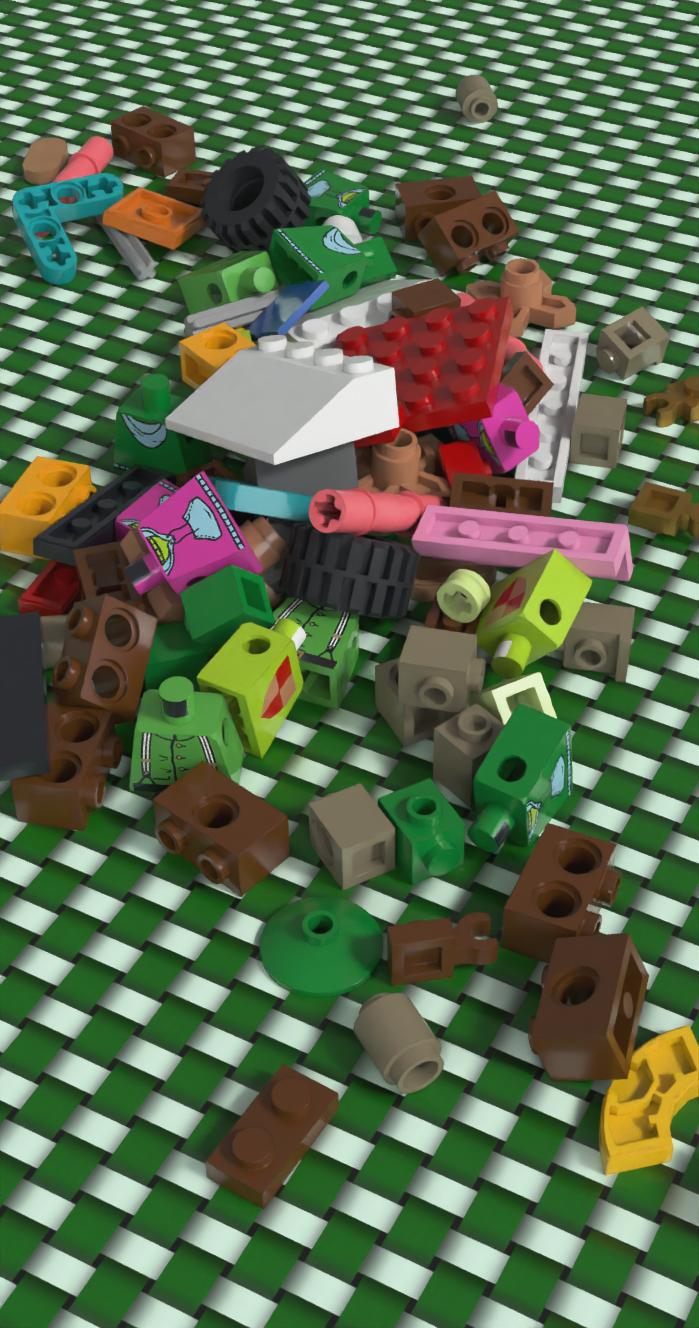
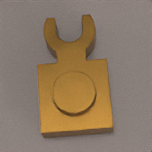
[642,375,699,428]
[628,482,699,539]

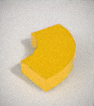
[599,1025,699,1176]

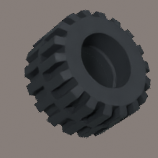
[200,147,311,254]
[279,522,420,619]

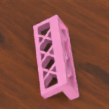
[411,505,633,581]

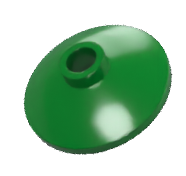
[260,896,383,998]

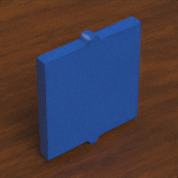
[246,280,330,341]

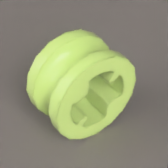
[437,569,491,623]

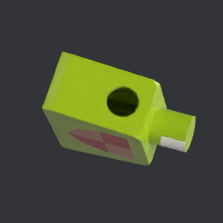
[475,548,593,679]
[197,618,306,759]

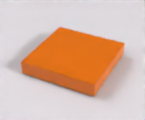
[102,187,206,250]

